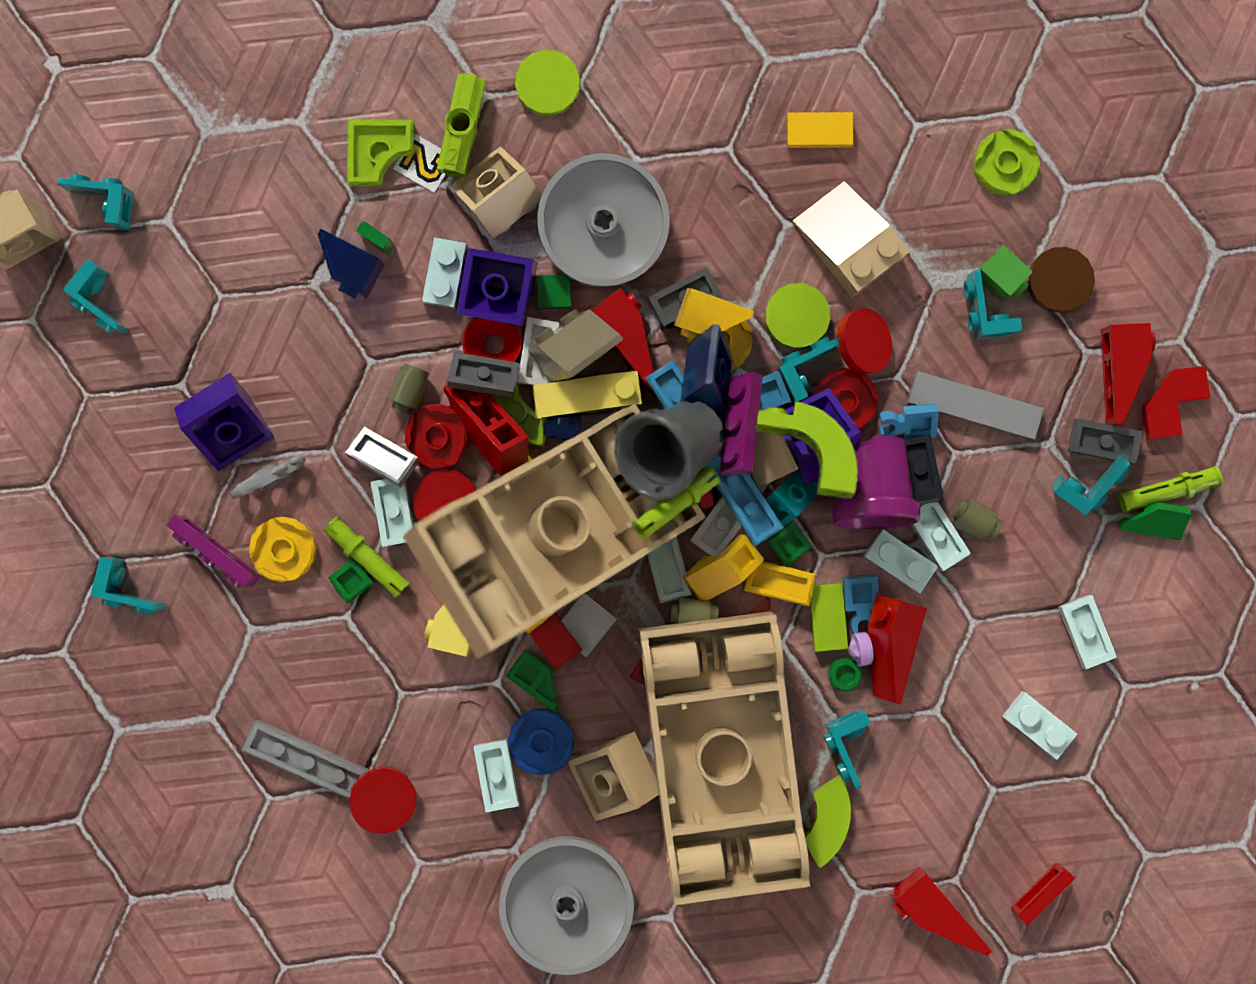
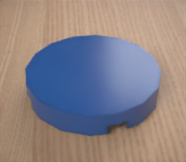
[508,708,574,775]

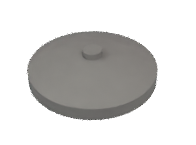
[537,153,670,288]
[499,836,634,975]

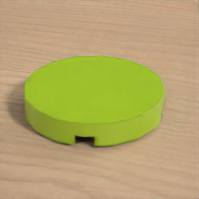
[515,50,580,117]
[973,129,1040,196]
[765,283,831,349]

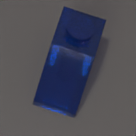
[317,228,385,299]

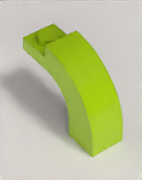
[756,402,857,499]

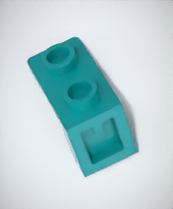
[57,174,134,231]
[63,259,129,334]
[963,270,1022,340]
[776,337,841,405]
[1052,454,1130,516]
[765,470,819,527]
[90,557,166,615]
[823,708,871,789]

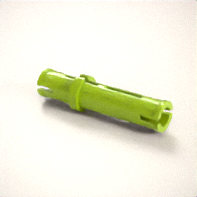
[631,466,720,540]
[1118,466,1223,514]
[323,516,410,598]

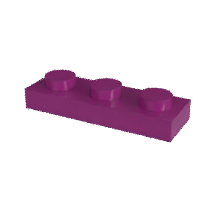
[719,372,763,477]
[166,515,261,588]

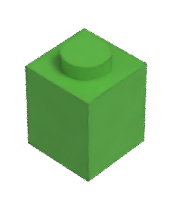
[979,245,1032,301]

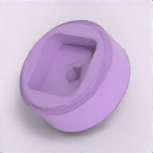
[848,632,874,667]

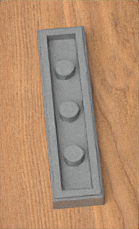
[907,371,1044,440]
[241,719,370,799]

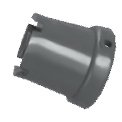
[614,400,724,501]

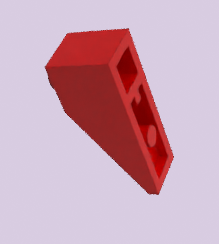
[592,288,653,394]
[1100,323,1156,426]
[444,385,529,476]
[868,594,927,705]
[890,867,992,956]

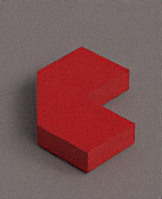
[1142,366,1210,440]

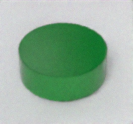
[827,657,862,691]

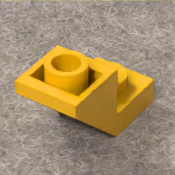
[682,534,764,601]

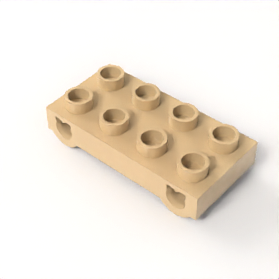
[403,404,706,659]
[638,612,810,905]

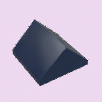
[680,324,734,418]

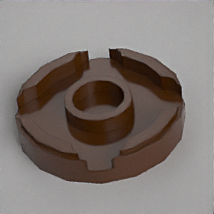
[1027,247,1095,313]

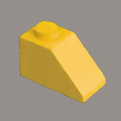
[674,288,754,339]

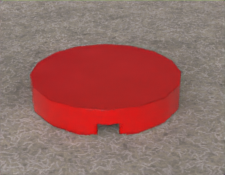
[837,308,892,374]
[813,368,879,430]
[405,404,470,469]
[413,469,477,522]
[349,766,417,834]

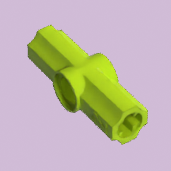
[437,73,486,178]

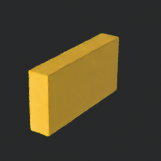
[787,112,853,148]
[744,562,817,606]

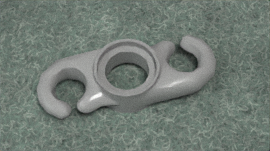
[230,456,306,499]

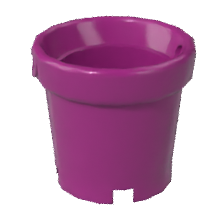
[832,436,921,529]

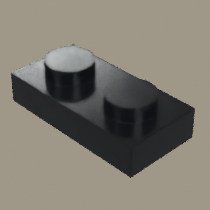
[904,435,944,505]

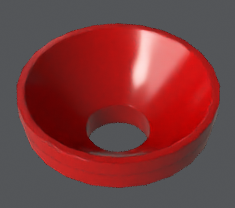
[462,317,523,362]

